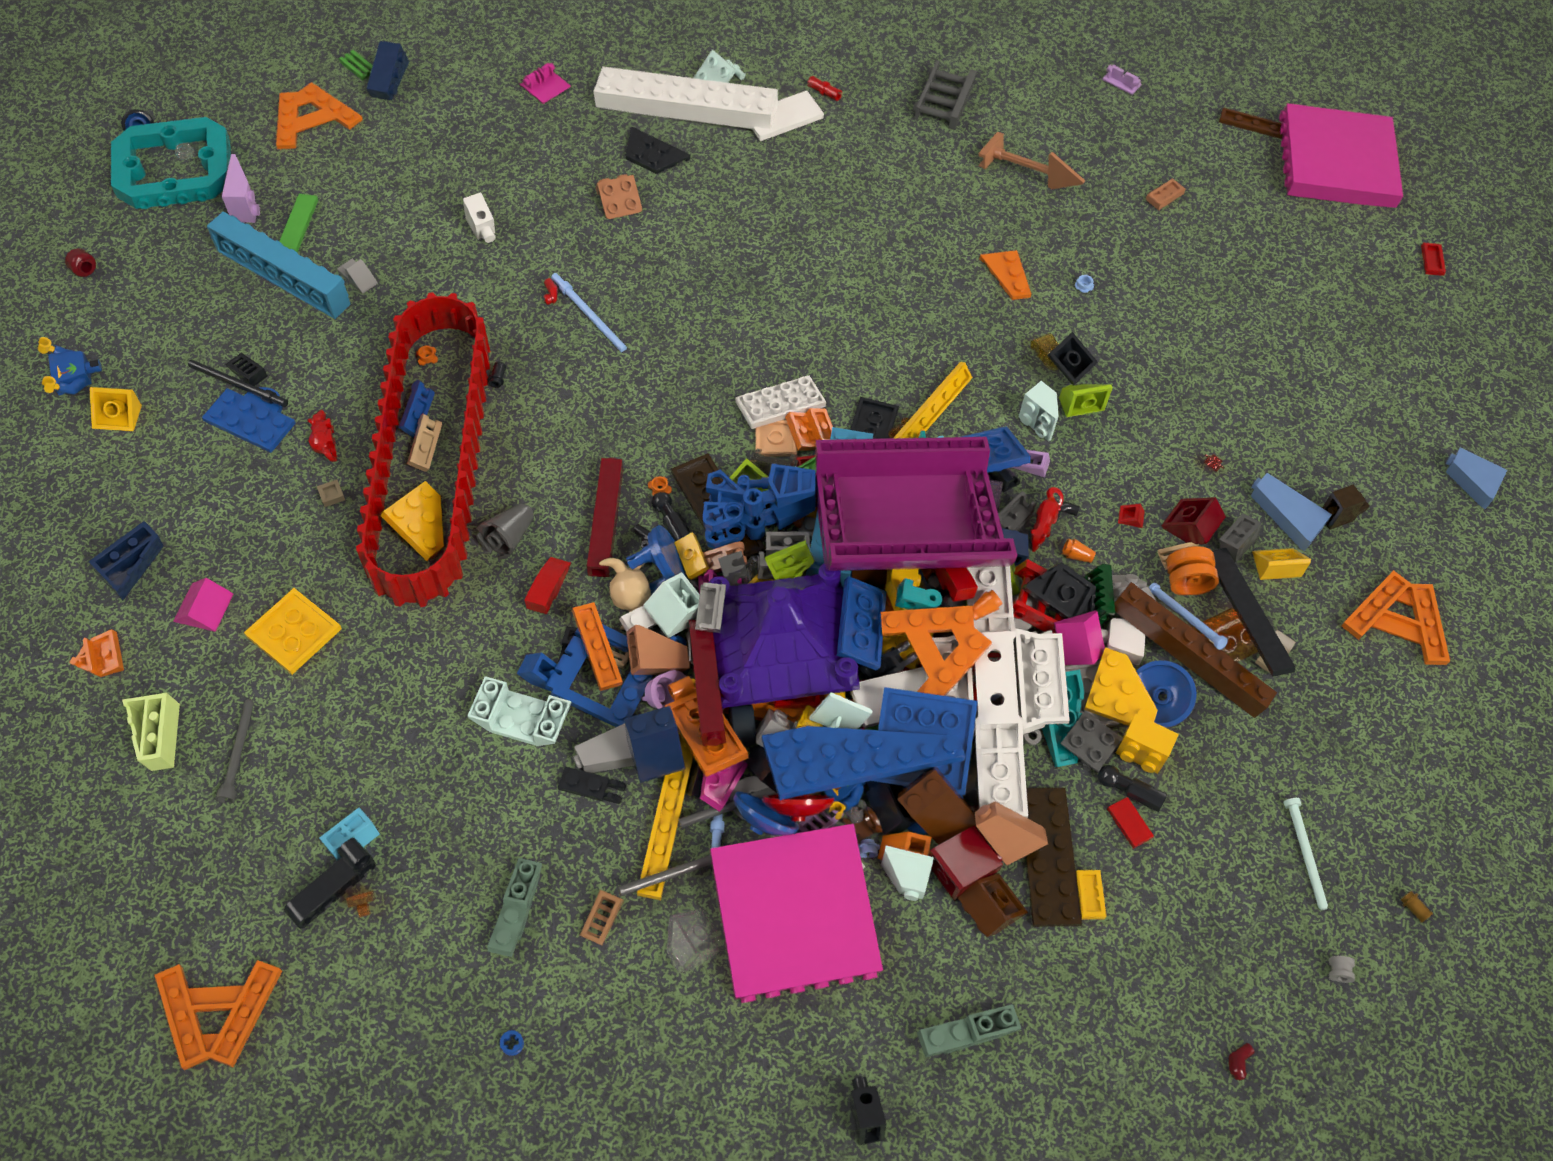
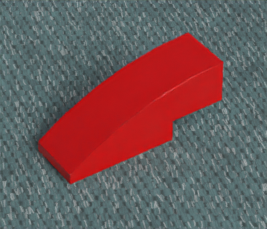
[524,557,571,614]
[933,568,978,602]

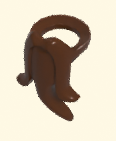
[843,807,882,845]

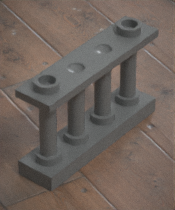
[913,60,977,130]

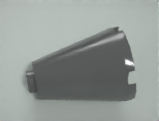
[477,503,534,559]

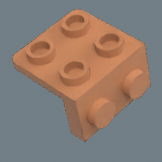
[596,174,642,219]

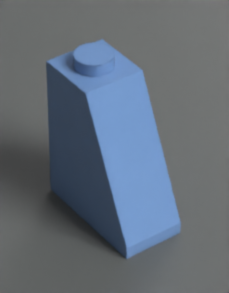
[1445,448,1507,509]

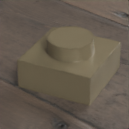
[317,480,345,507]

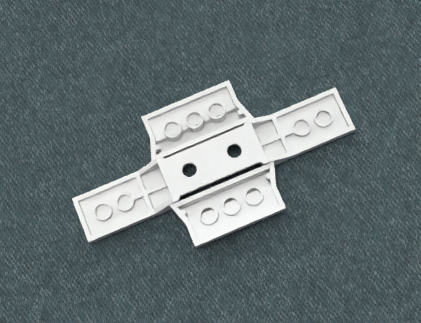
[925,566,1069,818]

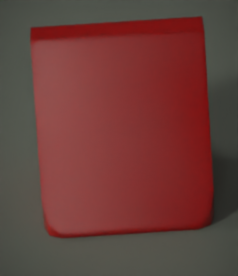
[1118,504,1145,528]

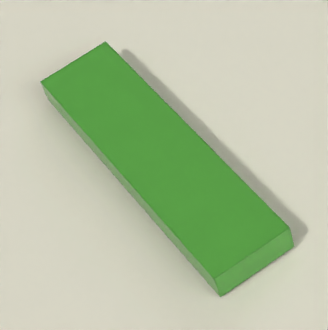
[279,194,318,253]

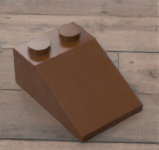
[898,767,976,845]

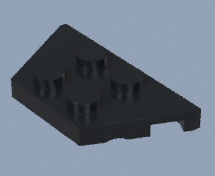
[625,127,691,174]
[1022,562,1096,619]

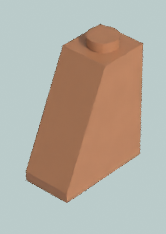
[626,625,691,675]
[975,801,1048,865]

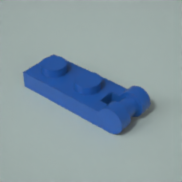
[399,380,435,438]

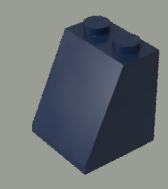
[624,706,685,783]

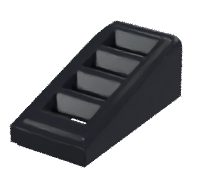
[225,353,268,386]

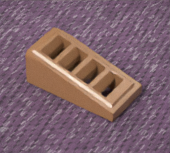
[580,890,624,945]

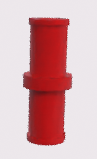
[807,76,842,101]

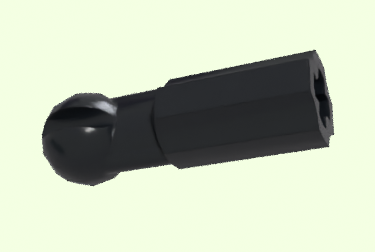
[652,492,691,542]
[1098,765,1167,812]

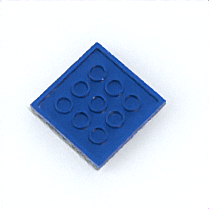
[872,687,978,795]

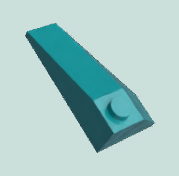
[1042,669,1084,767]

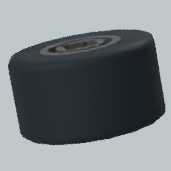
[729,704,755,746]

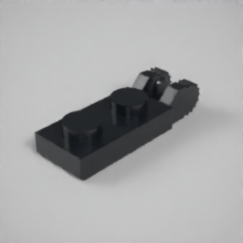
[858,640,918,680]
[558,766,627,804]

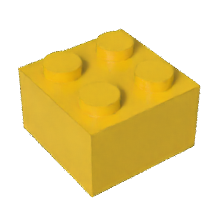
[1116,714,1179,774]

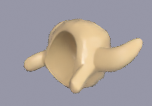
[599,558,651,630]

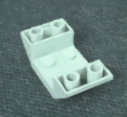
[468,676,571,746]

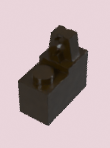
[1322,484,1369,530]

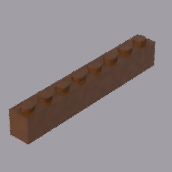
[1114,582,1277,718]

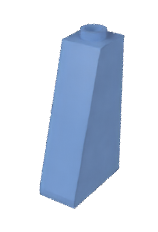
[1251,473,1332,551]

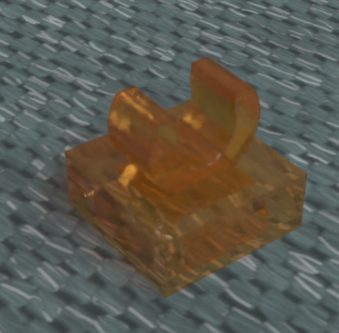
[346,890,376,917]

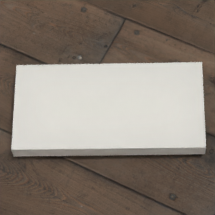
[752,91,824,141]
[736,376,826,429]
[850,667,926,728]

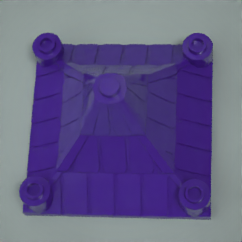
[708,563,860,708]

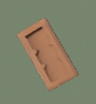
[1146,178,1186,210]

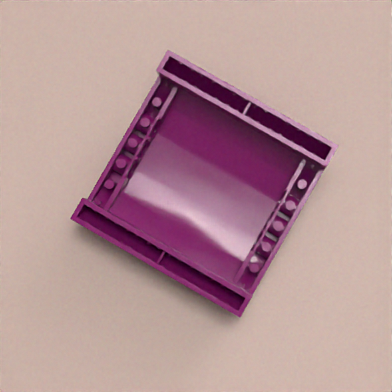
[815,437,1017,571]

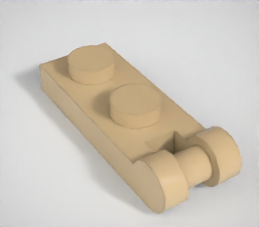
[407,414,442,472]

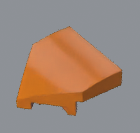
[69,629,124,677]

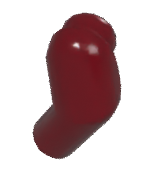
[1228,1043,1255,1081]

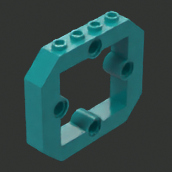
[111,117,231,209]

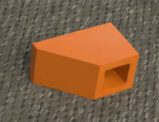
[878,832,932,860]

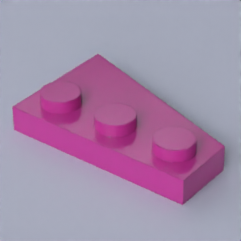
[700,760,748,812]

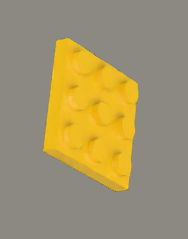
[244,588,342,675]

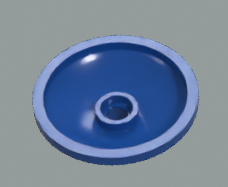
[1136,661,1197,728]
[734,792,799,836]

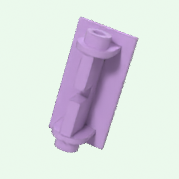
[1102,65,1141,95]

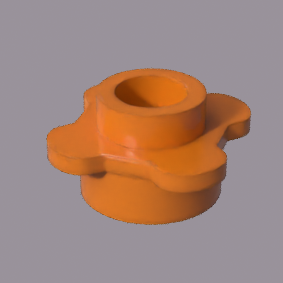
[416,346,438,366]
[648,476,672,496]

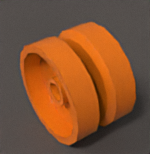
[1166,546,1219,595]

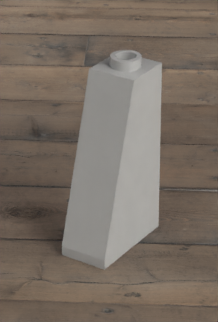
[573,724,635,773]

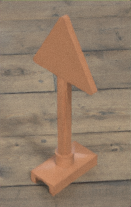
[979,132,1085,189]

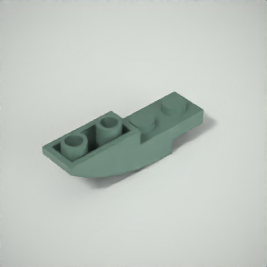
[487,858,542,957]
[917,1004,1022,1058]

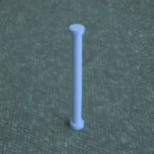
[1149,583,1228,649]

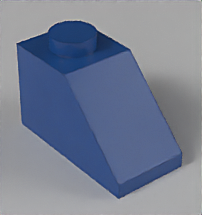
[517,652,561,692]

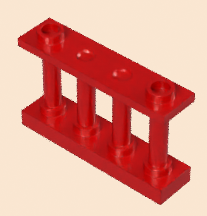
[1013,559,1064,634]

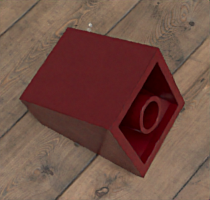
[928,826,1003,901]

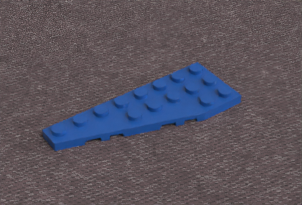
[762,726,965,800]

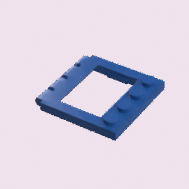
[545,624,653,727]

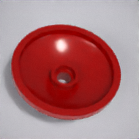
[763,794,834,822]

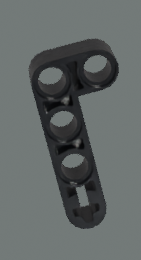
[284,838,376,929]

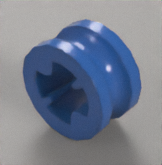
[500,1030,524,1056]

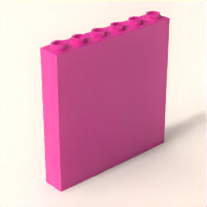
[1279,103,1403,208]
[710,824,883,1003]

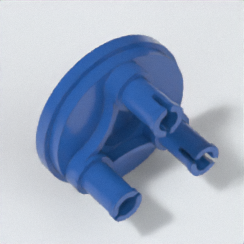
[626,525,689,595]

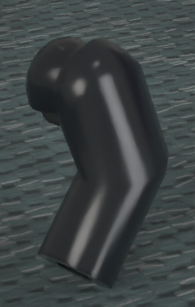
[1058,502,1080,518]
[633,524,650,549]

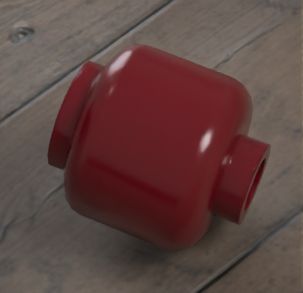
[65,248,96,277]

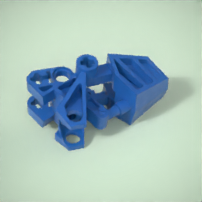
[703,464,816,549]

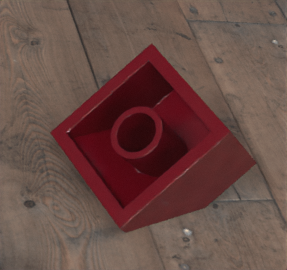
[1161,497,1226,545]

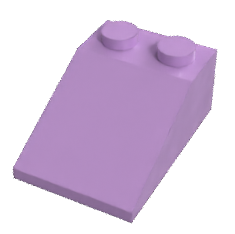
[222,154,260,222]

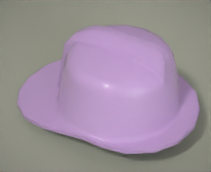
[642,670,686,709]

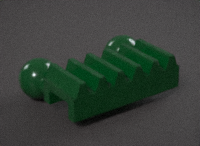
[1084,564,1115,627]

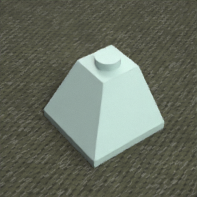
[881,846,934,901]

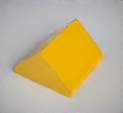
[90,387,142,431]
[1252,548,1311,580]

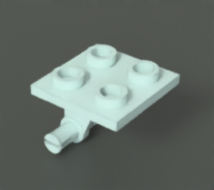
[694,50,746,83]
[809,692,872,729]

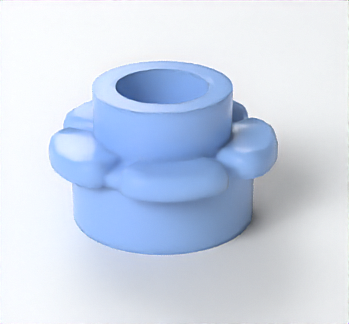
[1075,275,1094,293]
[858,839,880,858]

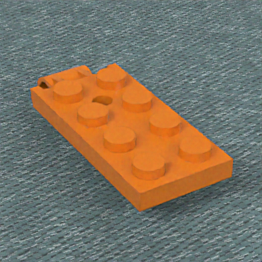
[665,676,748,777]

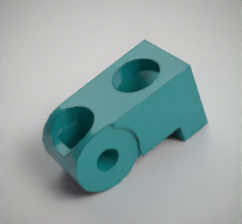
[895,578,942,610]

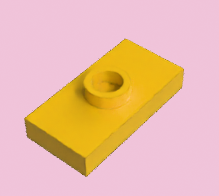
[674,532,709,580]
[1076,870,1106,919]

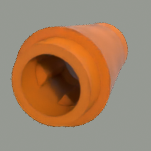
[1062,538,1096,563]
[972,590,1003,621]

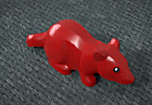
[307,410,337,462]
[1031,487,1064,552]

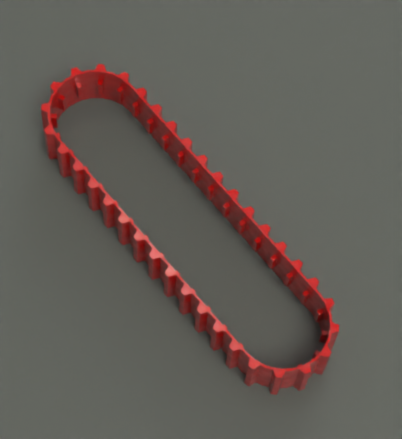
[356,292,490,607]

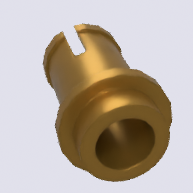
[1400,891,1433,923]

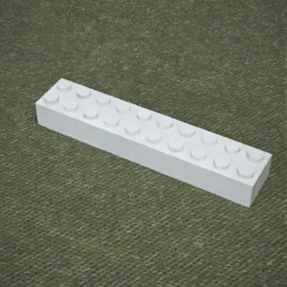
[594,67,778,129]

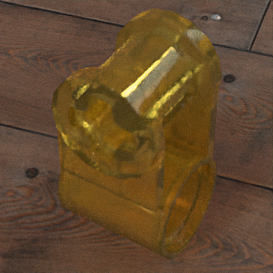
[1030,333,1059,371]

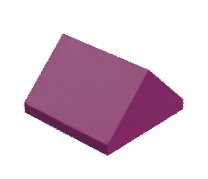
[174,578,234,632]
[1054,610,1105,665]

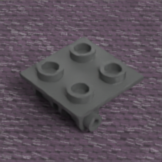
[1060,710,1123,772]

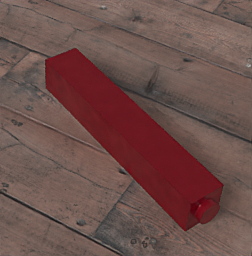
[587,457,623,578]
[689,619,726,746]

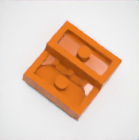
[785,408,833,451]

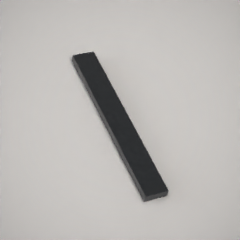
[1212,548,1295,677]

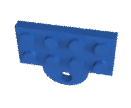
[202,387,296,453]

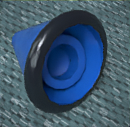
[121,109,154,131]

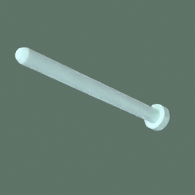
[1283,798,1328,910]

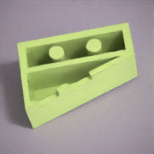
[122,693,180,771]

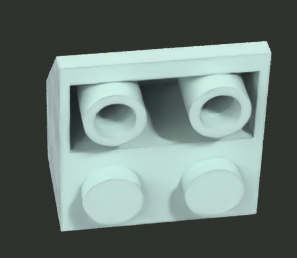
[1019,381,1059,441]
[644,572,700,638]

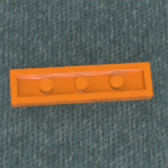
[572,602,623,691]

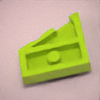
[765,540,815,580]

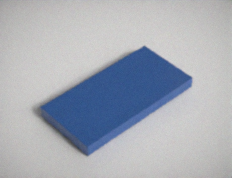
[837,576,887,670]

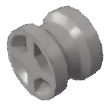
[1329,956,1355,983]

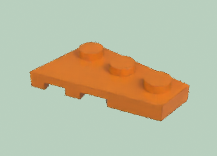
[980,250,1031,300]

